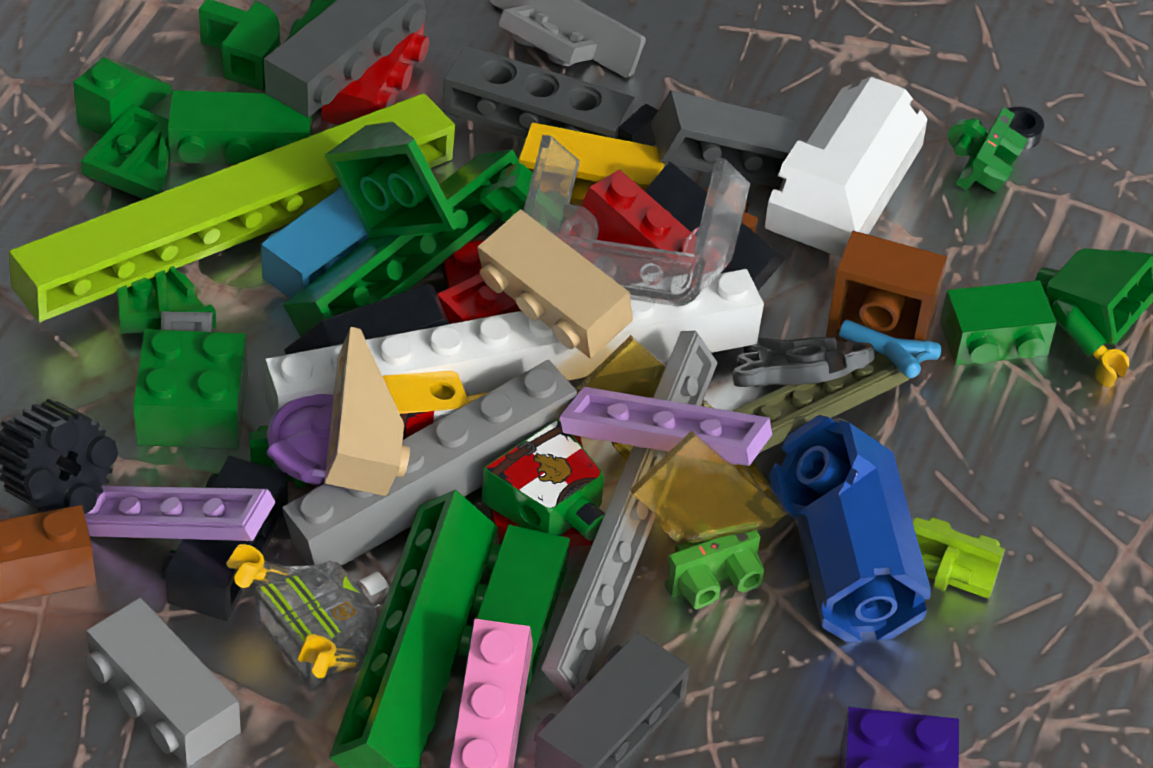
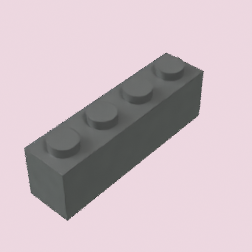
[264,0,426,118]

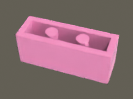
[450,619,533,768]

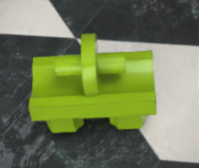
[913,517,1005,599]

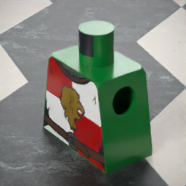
[482,419,605,540]

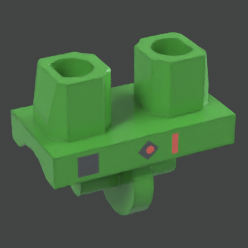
[665,521,764,610]

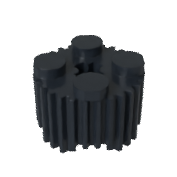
[0,399,118,514]

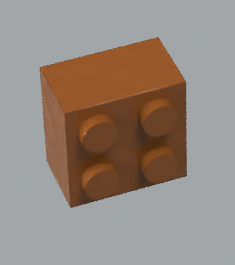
[826,230,947,342]

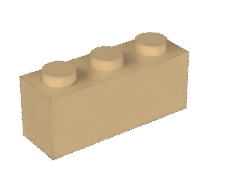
[478,209,633,359]

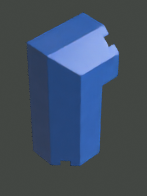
[769,415,931,643]

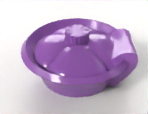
[267,394,334,486]

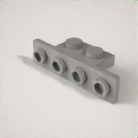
[489,0,646,78]

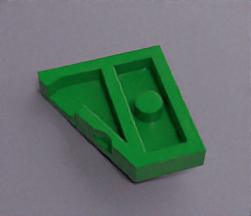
[81,105,170,199]
[117,266,216,334]

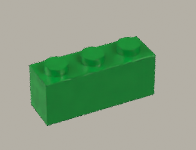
[168,90,313,165]
[459,525,570,694]

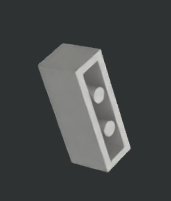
[85,597,241,768]

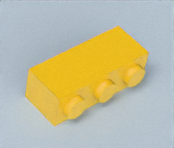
[519,122,667,206]

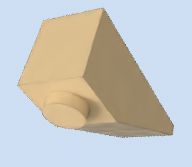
[324,327,410,496]

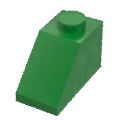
[73,57,172,136]

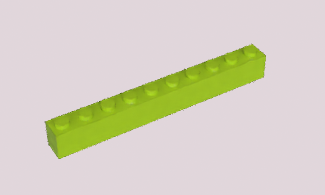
[9,93,455,323]

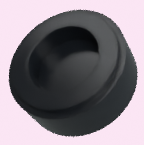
[1008,107,1044,149]

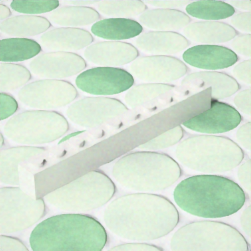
[265,269,764,418]

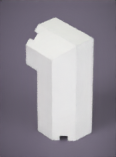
[764,77,927,258]

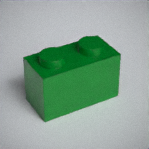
[940,280,1057,365]

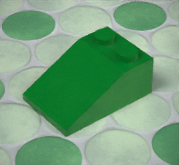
[325,122,460,238]

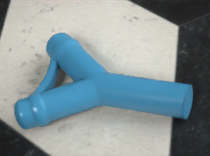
[839,319,941,378]

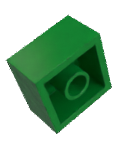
[133,329,248,449]

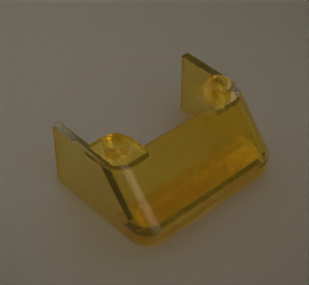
[575,335,787,543]

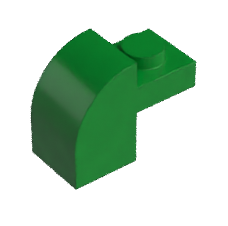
[199,0,281,92]

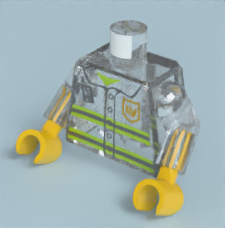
[226,544,389,689]

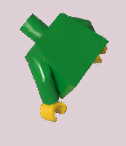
[1035,248,1153,388]

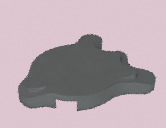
[732,337,875,387]

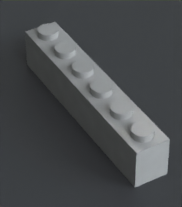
[282,359,577,579]

